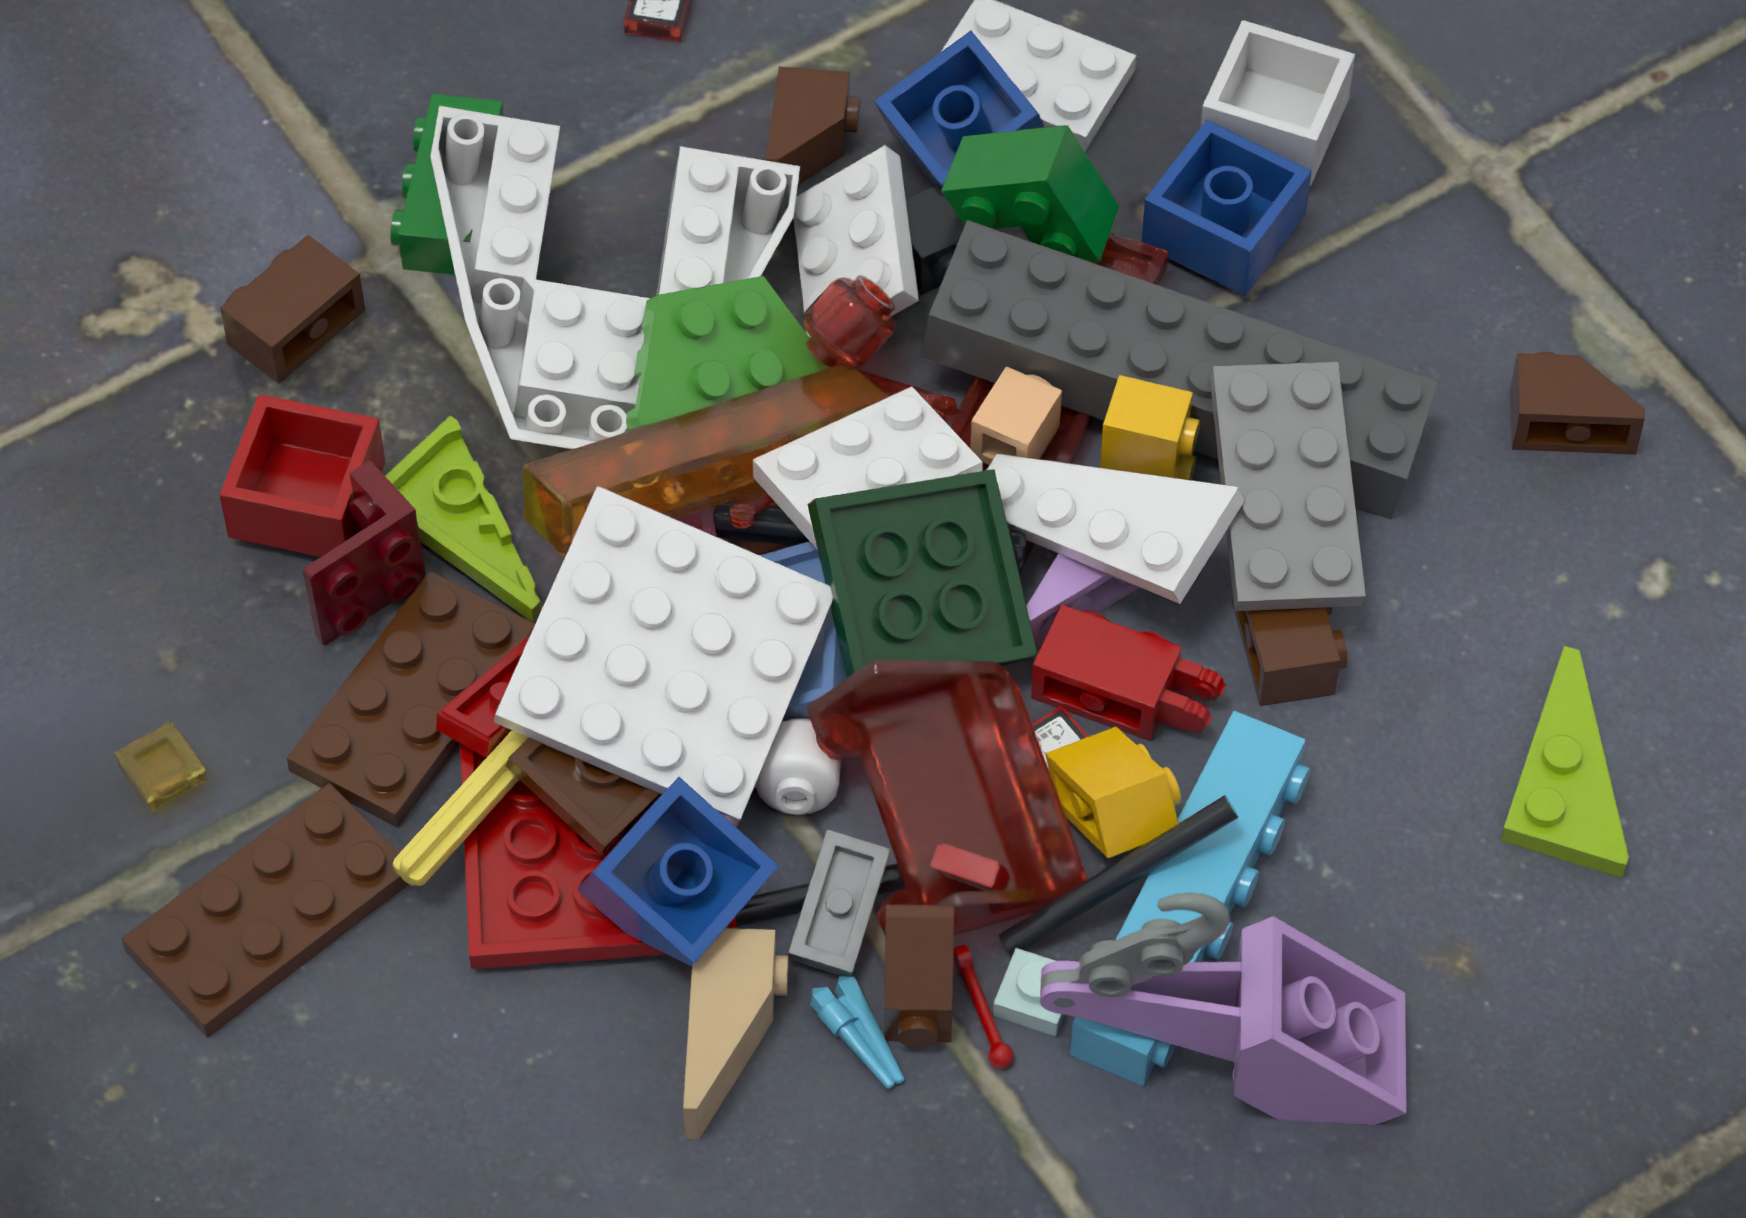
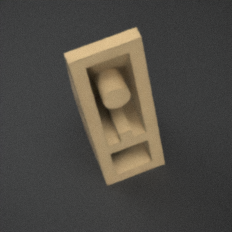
[683,928,789,1140]

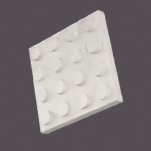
[493,486,833,826]

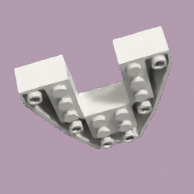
[431,106,800,459]

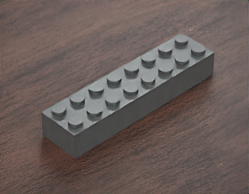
[920,220,1439,519]

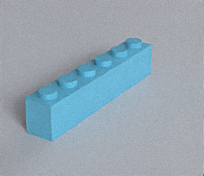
[1070,711,1311,1087]

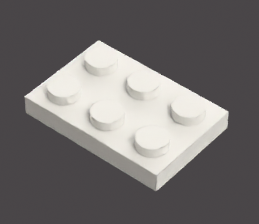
[941,0,1136,151]
[794,145,919,354]
[753,387,983,549]

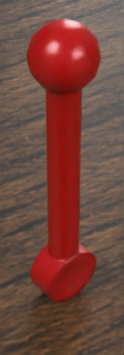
[953,944,1014,1069]

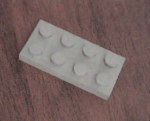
[1210,362,1366,611]

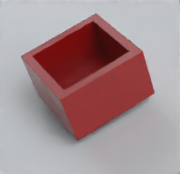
[219,394,386,557]

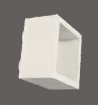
[1201,20,1355,186]

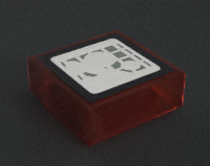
[623,0,693,42]

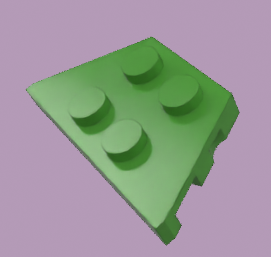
[626,276,842,431]

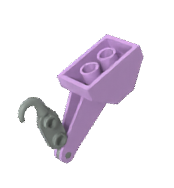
[1040,892,1406,1125]

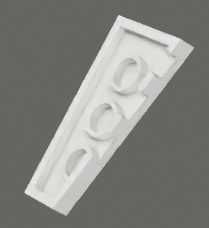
[987,454,1245,604]

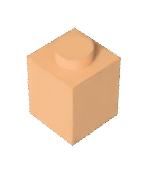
[970,366,1062,465]

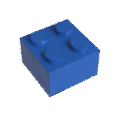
[875,30,1045,188]
[1141,120,1311,296]

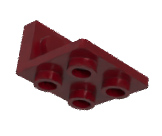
[303,460,426,645]

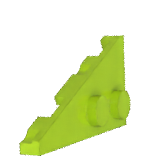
[385,415,543,623]
[1501,646,1629,878]

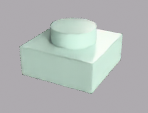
[993,948,1065,1037]

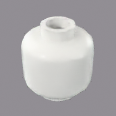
[755,718,842,815]

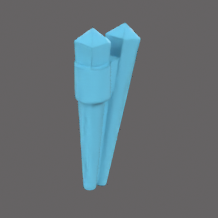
[810,976,905,1089]

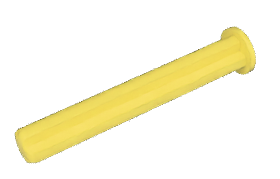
[393,730,529,886]

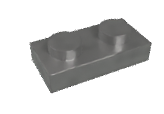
[788,829,890,976]

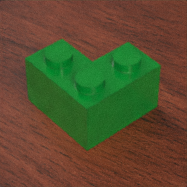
[941,125,1120,263]

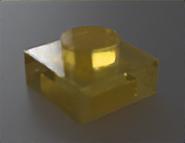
[114,721,207,812]

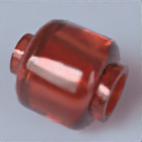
[804,275,895,368]

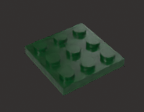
[807,469,1038,693]

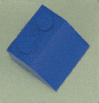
[577,777,779,966]

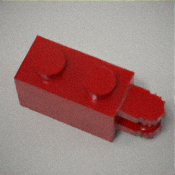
[1031,604,1227,741]

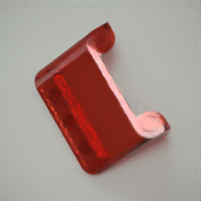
[806,660,1086,936]

